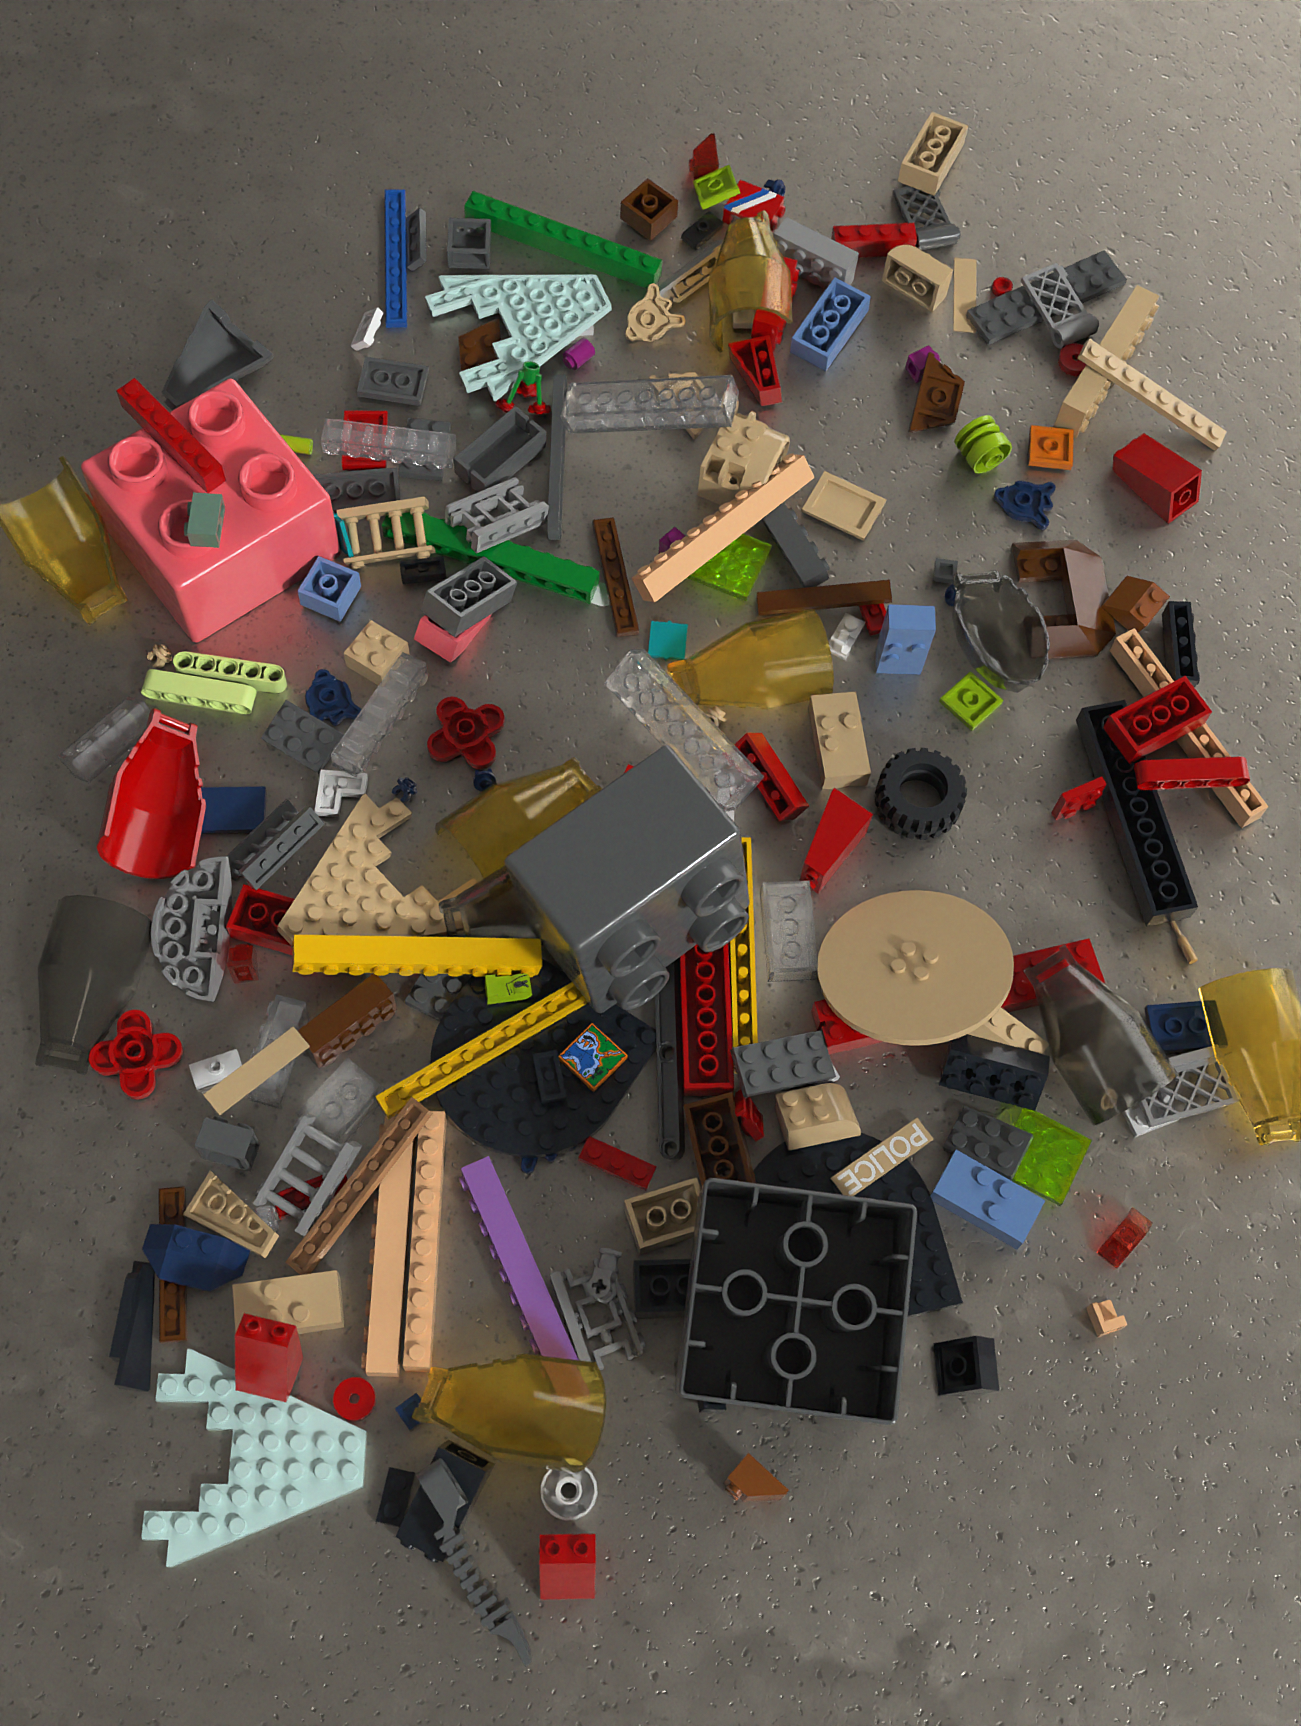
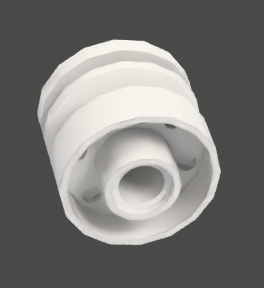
[541,1461,598,1520]

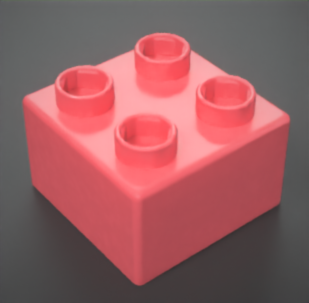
[81,379,341,643]

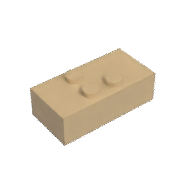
[898,112,968,196]
[808,691,871,790]
[232,1270,345,1334]

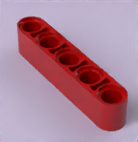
[1134,757,1250,790]

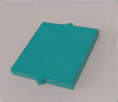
[333,512,354,558]
[648,621,688,661]

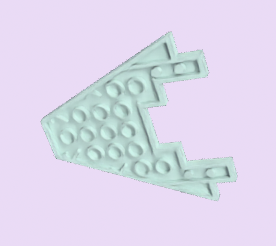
[425,275,612,401]
[141,1349,367,1567]

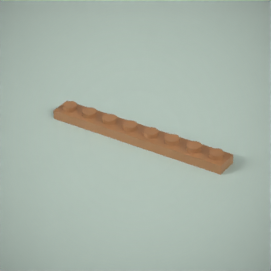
[286,1097,433,1275]

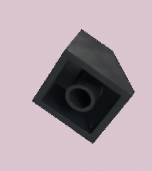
[934,1335,1000,1396]

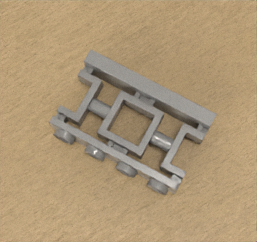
[445,477,549,553]
[550,1258,646,1376]

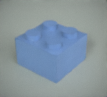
[297,556,361,622]

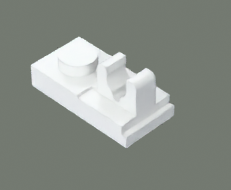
[825,613,866,660]

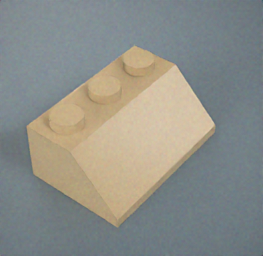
[968,1008,1049,1054]

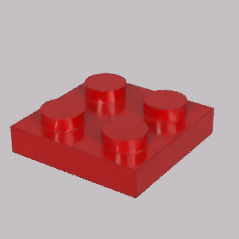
[1051,776,1106,820]

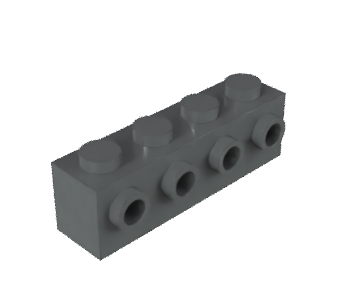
[762,502,830,588]

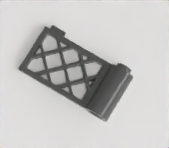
[893,186,960,251]

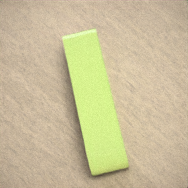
[173,651,287,693]
[141,669,257,715]

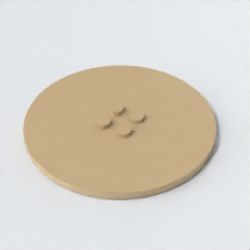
[817,890,1014,1046]

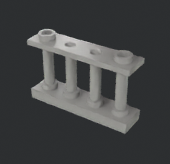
[253,1114,362,1236]

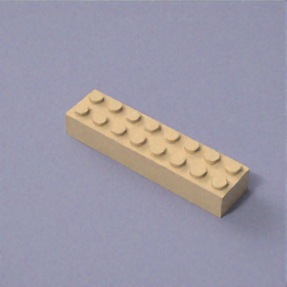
[1054,285,1159,439]

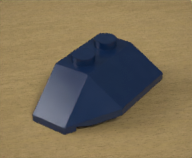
[142,1224,250,1292]

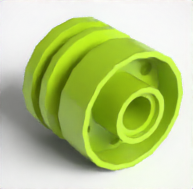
[954,415,1012,474]

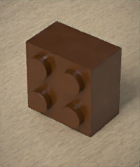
[620,178,679,241]

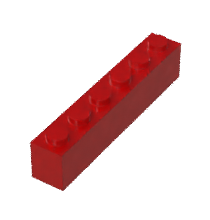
[116,378,226,493]

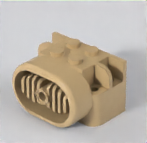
[697,400,790,505]

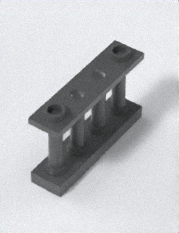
[227,799,324,890]

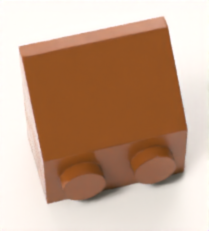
[1101,576,1170,632]
[723,1453,789,1502]

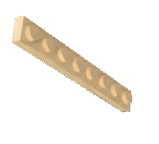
[1078,339,1227,451]

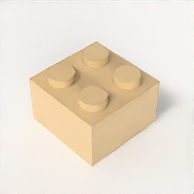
[344,620,410,688]

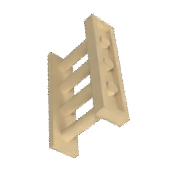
[337,496,436,569]

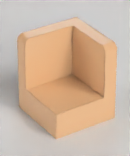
[1086,1300,1127,1337]

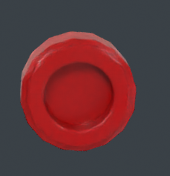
[991,277,1013,297]

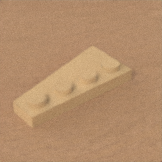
[183,1171,279,1258]

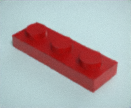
[578,1136,657,1191]

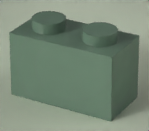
[184,492,225,548]

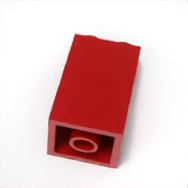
[1113,433,1202,524]
[799,788,873,894]
[235,1313,303,1403]
[539,1534,596,1600]

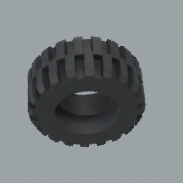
[875,747,967,840]

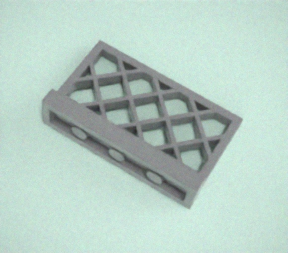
[1124,1044,1239,1128]

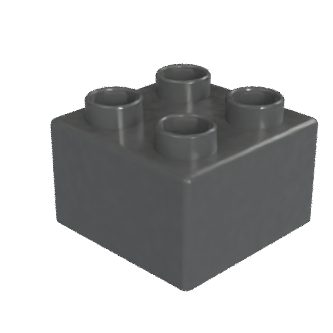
[504,745,750,1013]
[675,1178,917,1425]

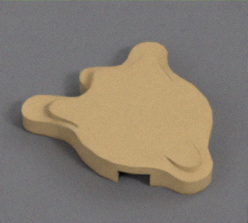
[625,283,685,342]

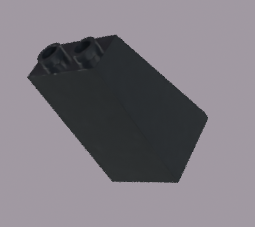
[395,1440,495,1563]

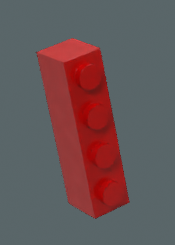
[831,223,917,258]
[732,733,809,821]

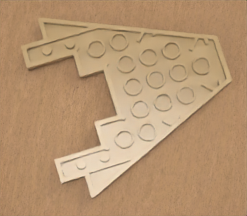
[277,794,489,946]

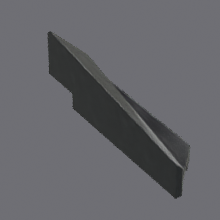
[109,1261,155,1392]

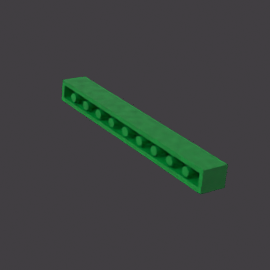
[464,191,662,289]
[382,512,600,604]

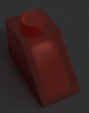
[689,133,719,180]
[227,944,259,983]

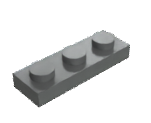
[406,208,427,271]

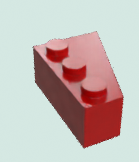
[728,335,782,406]

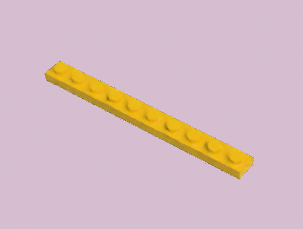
[375,982,588,1120]

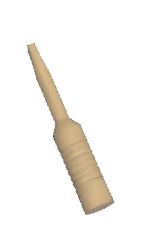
[1170,921,1198,964]

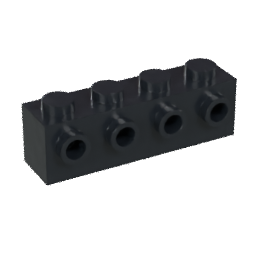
[1162,601,1200,688]

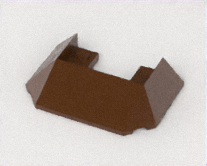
[1012,540,1116,660]

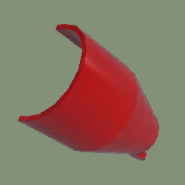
[97,708,206,879]

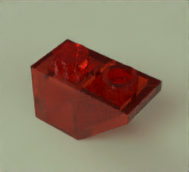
[1097,1207,1153,1269]

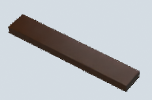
[592,517,639,637]
[757,579,892,615]
[159,1186,187,1344]

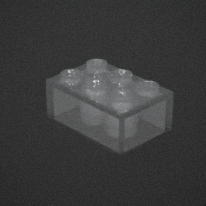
[296,1057,385,1144]

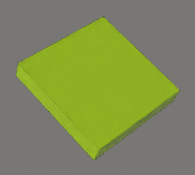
[692,165,740,210]
[939,671,1003,731]

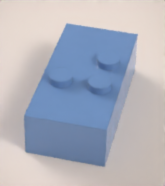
[790,277,871,371]
[875,604,936,675]
[930,1150,1045,1250]

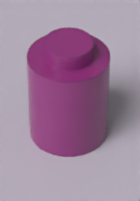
[563,338,595,370]

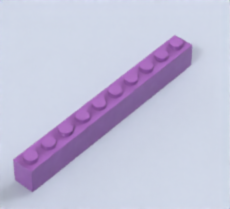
[459,1156,592,1408]

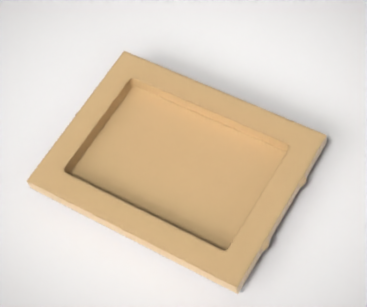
[801,471,886,541]

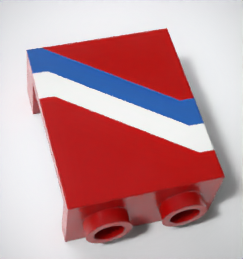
[722,179,786,240]

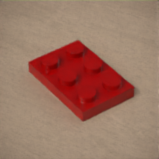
[342,411,388,470]

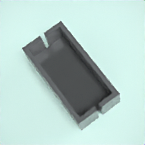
[453,406,546,492]

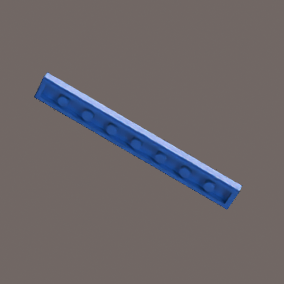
[385,189,407,328]

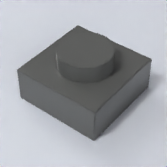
[933,558,958,584]

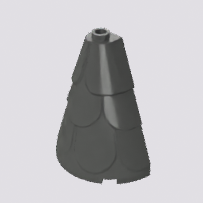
[162,299,274,411]

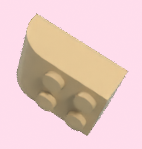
[882,245,953,312]
[775,1083,861,1150]
[624,1177,701,1255]

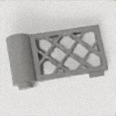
[1020,263,1099,349]

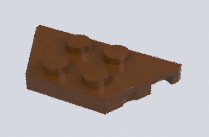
[458,318,501,371]
[908,352,965,433]

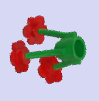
[495,361,551,414]

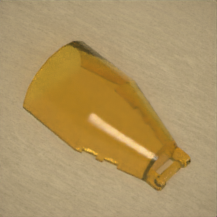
[708,210,793,352]
[0,456,128,625]
[667,609,834,710]
[435,757,602,900]
[1198,968,1301,1146]
[412,1354,607,1473]

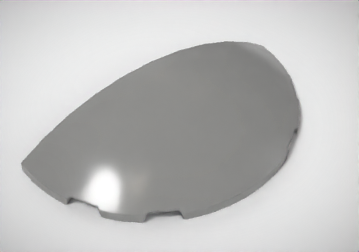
[151,856,232,1002]

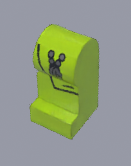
[485,974,532,1005]

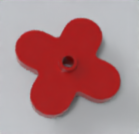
[427,697,505,769]
[89,1009,183,1100]

